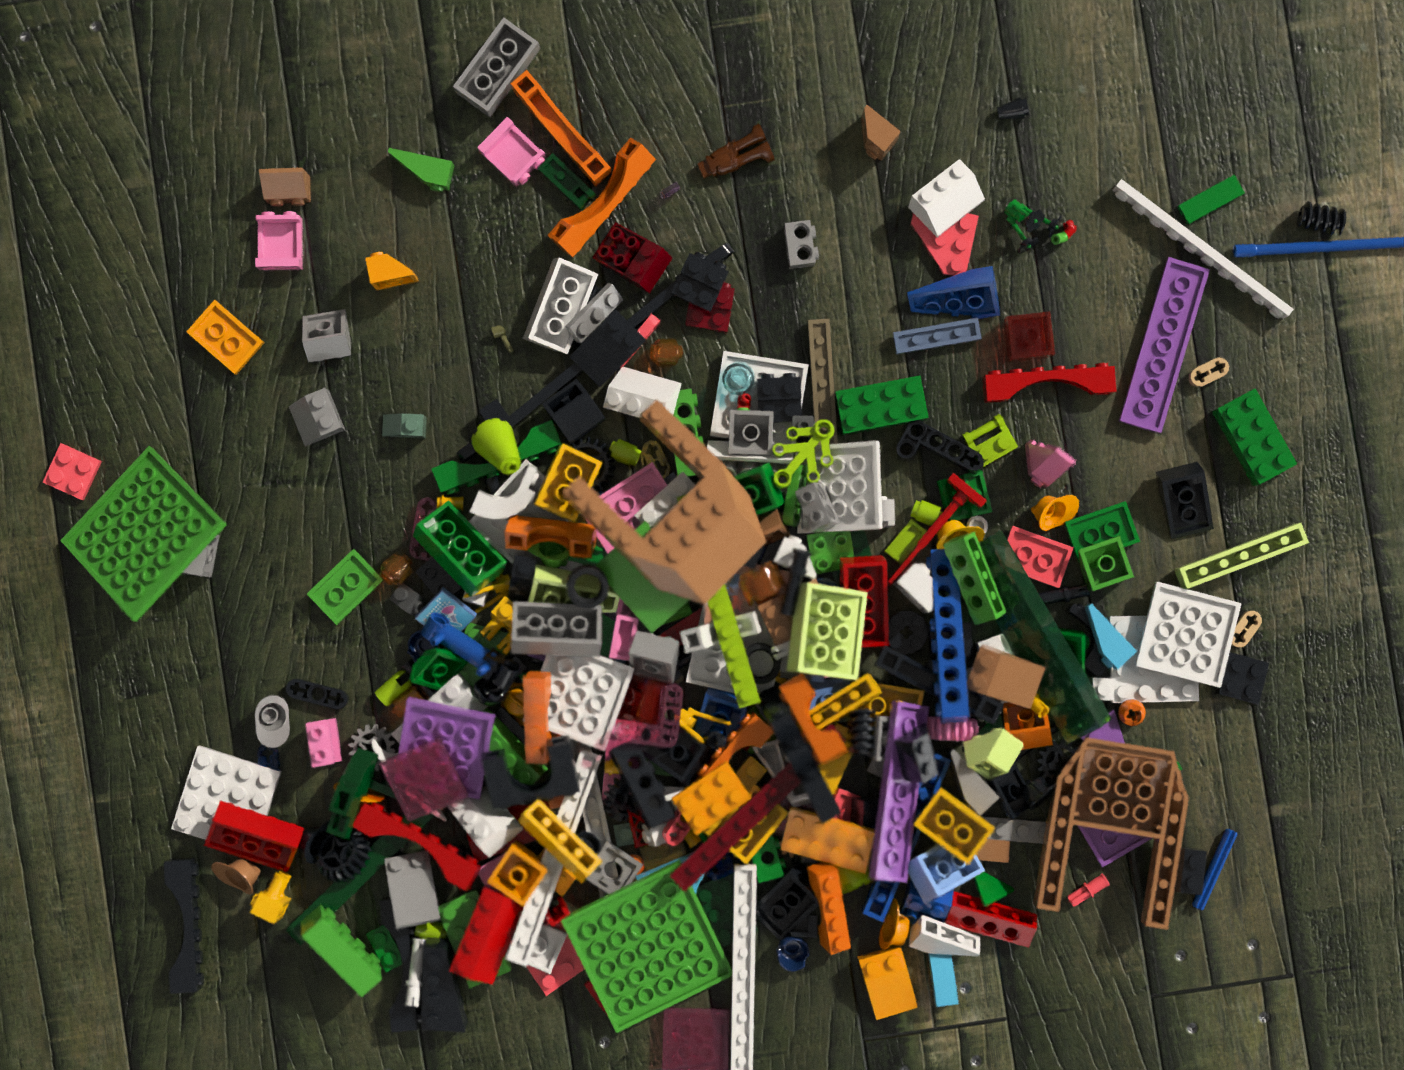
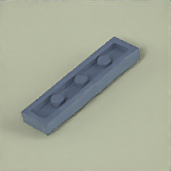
[893,318,982,355]

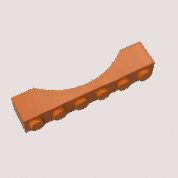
[510,70,611,186]
[547,138,656,257]

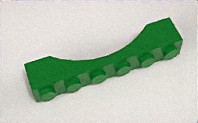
[431,420,562,496]

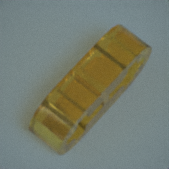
[642,440,671,479]

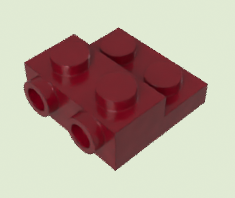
[685,283,735,333]

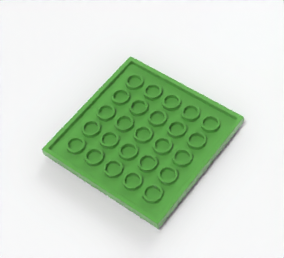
[60,446,227,622]
[561,860,732,1033]

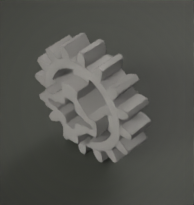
[348,724,397,771]

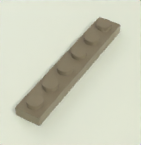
[808,319,838,445]

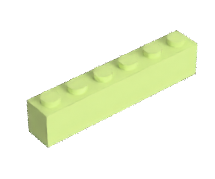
[1174,523,1309,589]

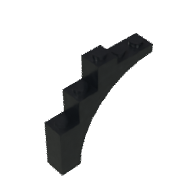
[758,686,842,824]

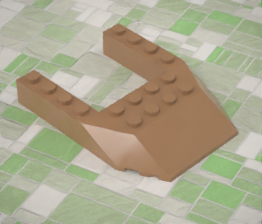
[562,400,766,605]
[1033,737,1189,930]

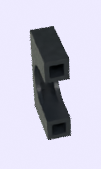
[481,735,580,810]

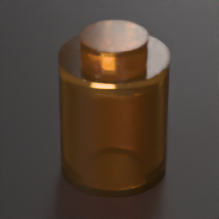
[392,685,426,718]

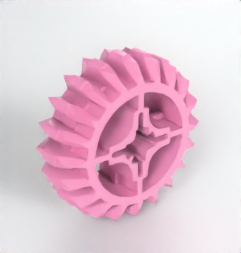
[927,716,979,741]

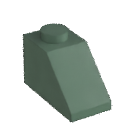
[382,413,427,438]

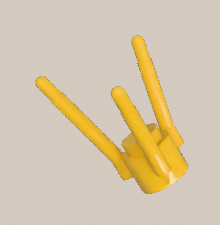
[463,574,510,613]
[674,707,731,749]

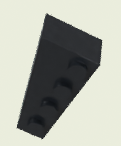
[421,937,468,1032]

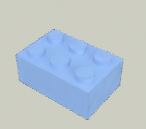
[908,845,985,903]

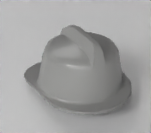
[254,695,290,748]

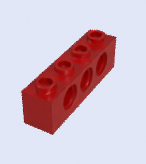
[945,891,1037,948]

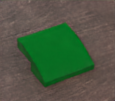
[937,470,992,522]

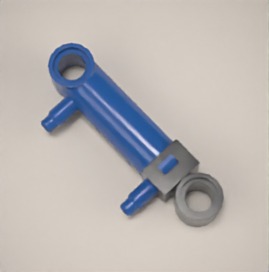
[421,612,521,690]

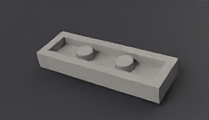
[565,283,623,343]

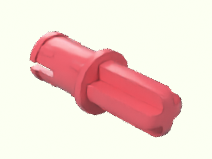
[1067,873,1110,907]

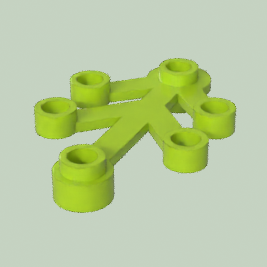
[772,419,834,488]

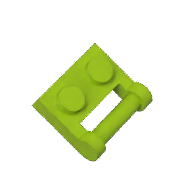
[962,414,1018,467]

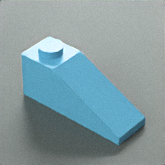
[1085,604,1137,669]

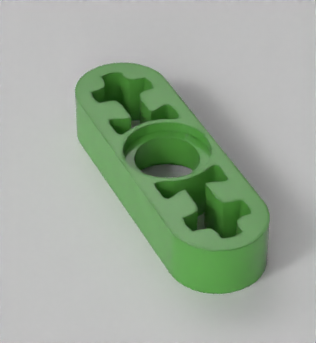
[783,464,808,527]

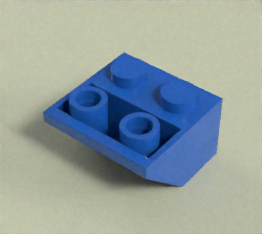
[899,878,954,925]

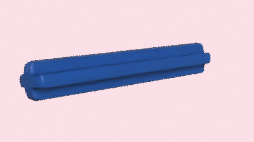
[1192,829,1237,910]

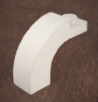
[470,464,539,519]
[680,611,761,653]

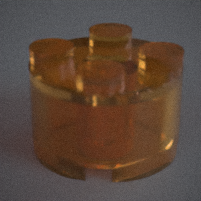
[738,561,787,607]

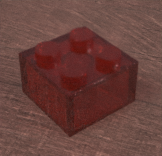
[1004,311,1055,362]
[618,674,667,726]

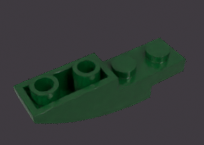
[326,748,379,839]

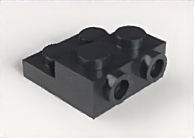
[671,252,729,313]
[757,373,802,423]
[1214,652,1269,705]

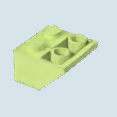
[963,728,1023,780]

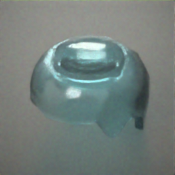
[722,361,755,395]

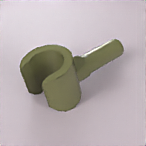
[492,325,514,353]

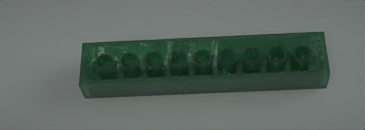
[964,530,1112,744]

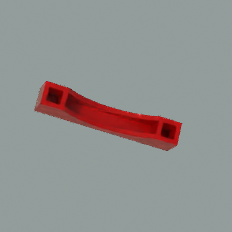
[983,363,1117,403]
[353,802,482,891]

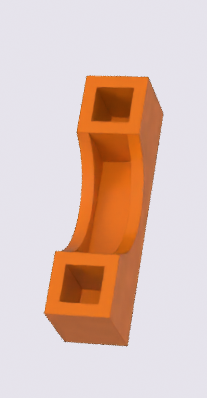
[505,515,596,559]
[523,671,553,764]
[779,673,849,765]
[696,712,774,780]
[807,862,851,955]

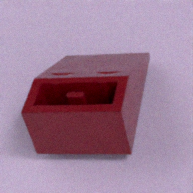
[592,222,673,294]

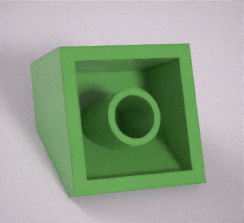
[1078,536,1134,591]

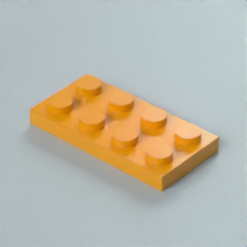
[780,807,875,874]

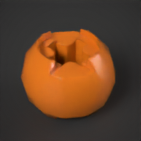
[1118,699,1146,726]

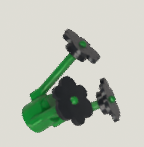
[1004,199,1062,254]

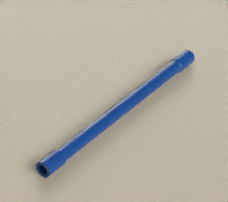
[1233,237,1404,258]

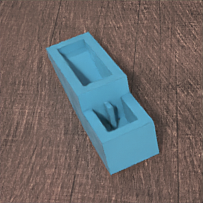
[928,953,959,1007]

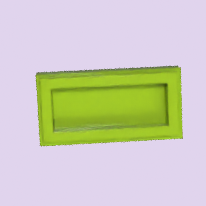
[884,518,927,565]

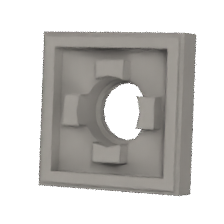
[586,840,643,894]

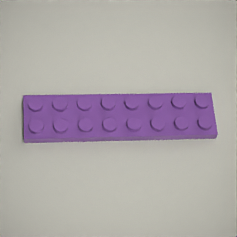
[1118,257,1210,434]
[869,701,929,882]

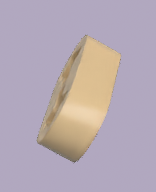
[1188,358,1229,387]
[1231,611,1262,647]

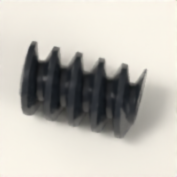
[1296,201,1346,236]
[847,709,876,757]

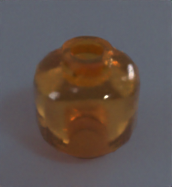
[650,338,683,367]
[380,553,412,585]

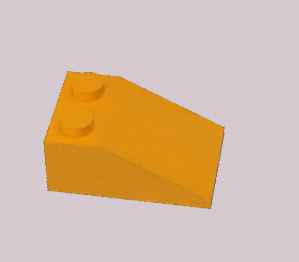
[857,946,918,1020]

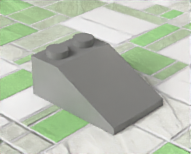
[946,747,999,816]
[384,850,440,929]

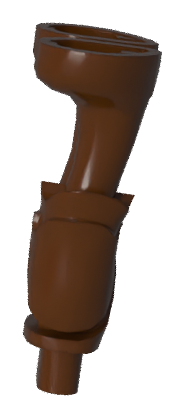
[697,124,775,179]

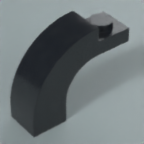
[1066,603,1107,678]

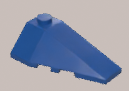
[907,266,1000,319]

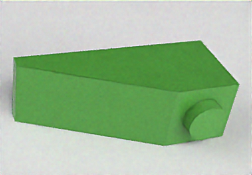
[388,148,454,192]

